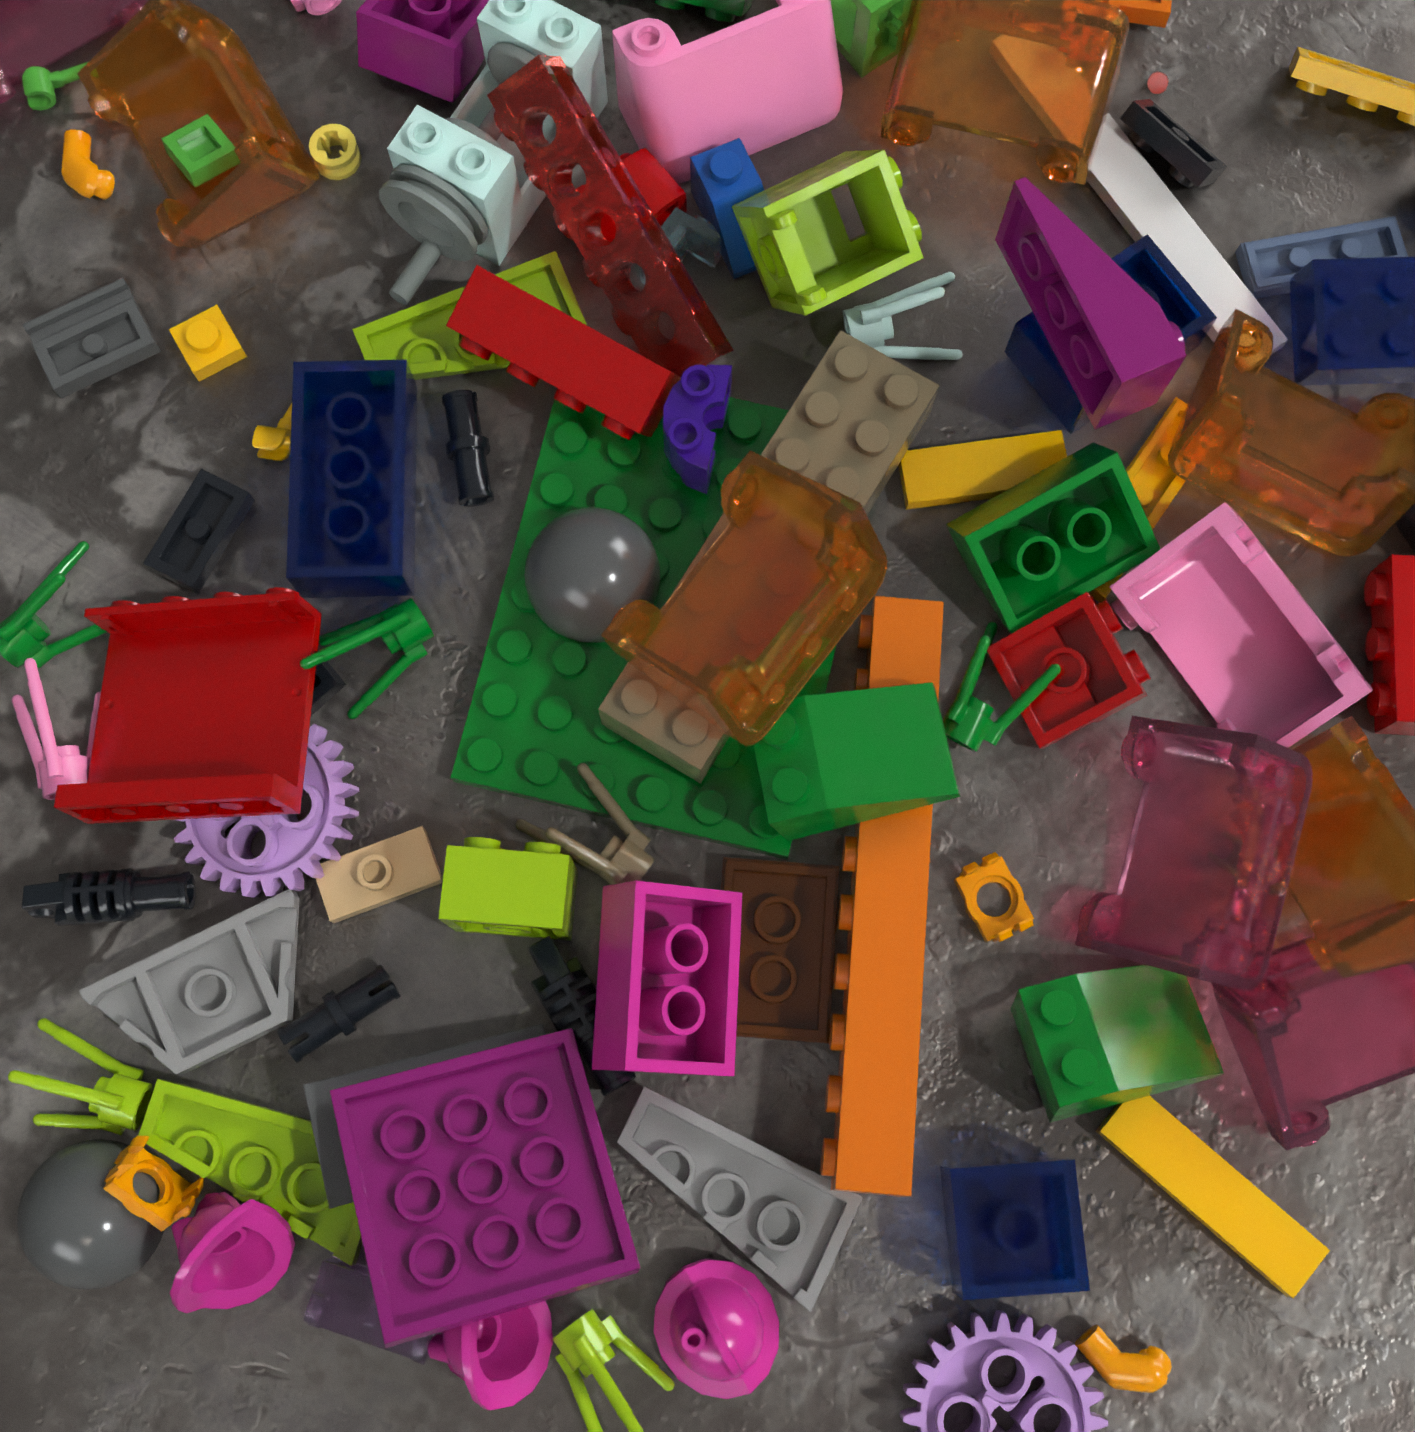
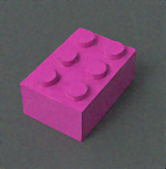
[592,880,742,1076]

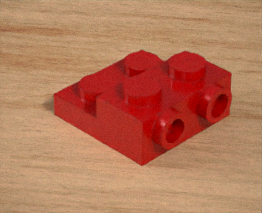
[987,592,1151,749]

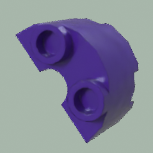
[663,365,732,495]

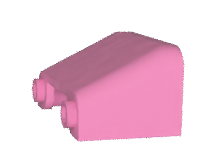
[612,0,843,184]
[1110,502,1373,774]

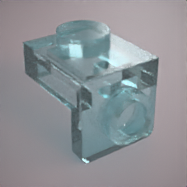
[637,207,721,293]

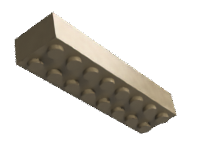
[598,330,940,784]

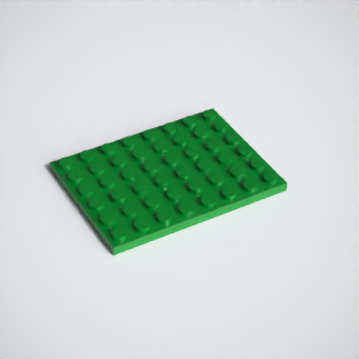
[450,388,865,860]

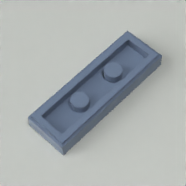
[1235,216,1410,299]

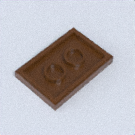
[721,857,839,1044]

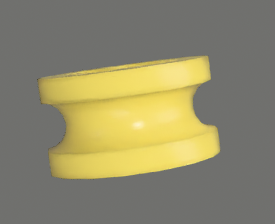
[309,123,361,180]

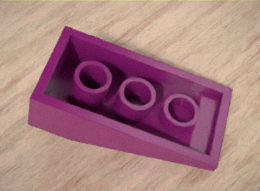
[356,0,489,103]
[995,177,1187,430]

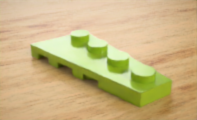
[352,251,587,385]
[138,1079,363,1266]

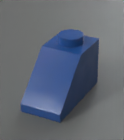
[690,138,764,280]

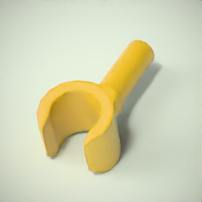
[252,391,311,461]

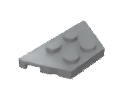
[79,889,300,1075]

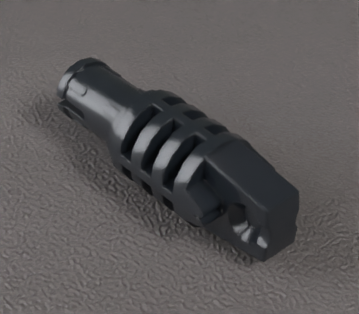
[22,868,196,926]
[529,936,636,1096]

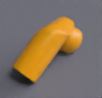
[61,129,115,200]
[1075,1324,1172,1393]

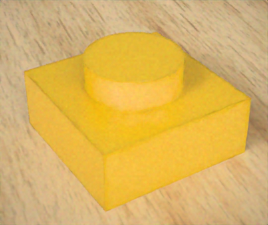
[169,304,247,382]

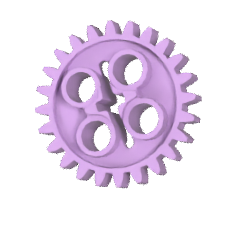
[174,724,360,898]
[900,1310,1108,1432]

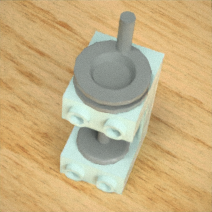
[379,0,608,305]

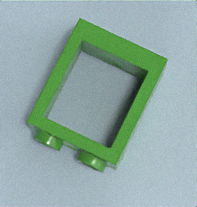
[831,0,912,78]

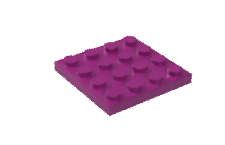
[330,1028,641,1348]

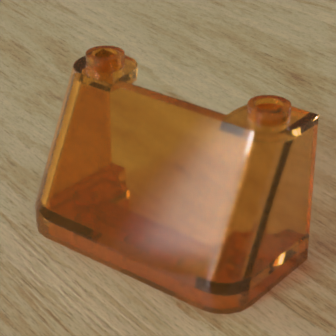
[77,0,319,249]
[881,0,1130,185]
[1168,309,1415,556]
[601,451,888,746]
[1226,716,1415,979]

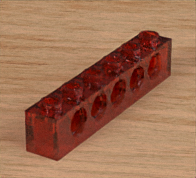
[487,55,734,377]

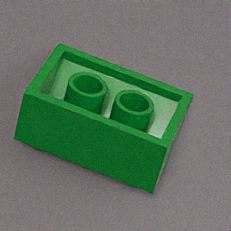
[946,442,1161,634]

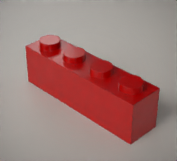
[446,265,681,440]

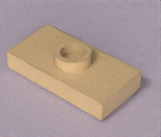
[315,826,443,923]

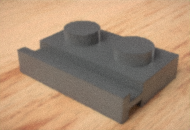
[22,278,161,398]

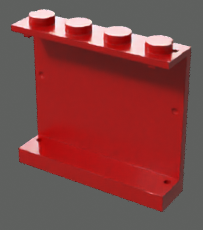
[54,587,322,824]

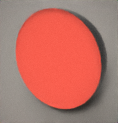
[1147,72,1168,94]

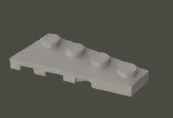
[617,1086,863,1313]

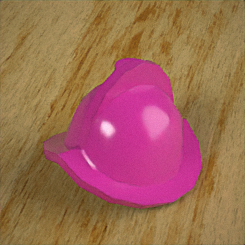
[170,1192,295,1314]
[654,1258,779,1399]
[428,1301,553,1410]

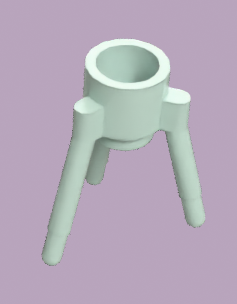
[843,272,963,360]

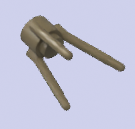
[515,763,655,885]

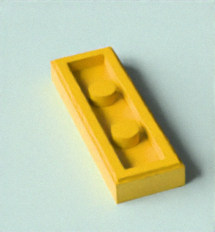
[898,430,1067,510]

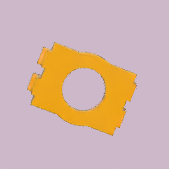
[954,852,1034,943]
[103,1136,204,1232]

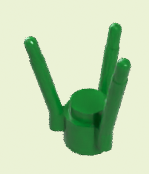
[0,541,107,668]
[300,598,434,719]
[943,622,1061,753]

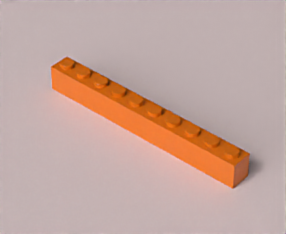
[821,596,944,1197]

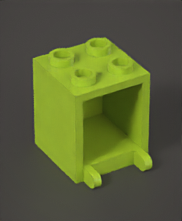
[732,150,924,316]

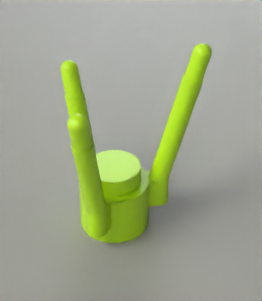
[8,1018,153,1135]
[552,1309,675,1432]

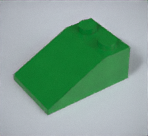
[747,682,961,841]
[1011,960,1224,1123]

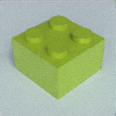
[438,837,578,941]

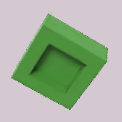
[161,114,241,188]

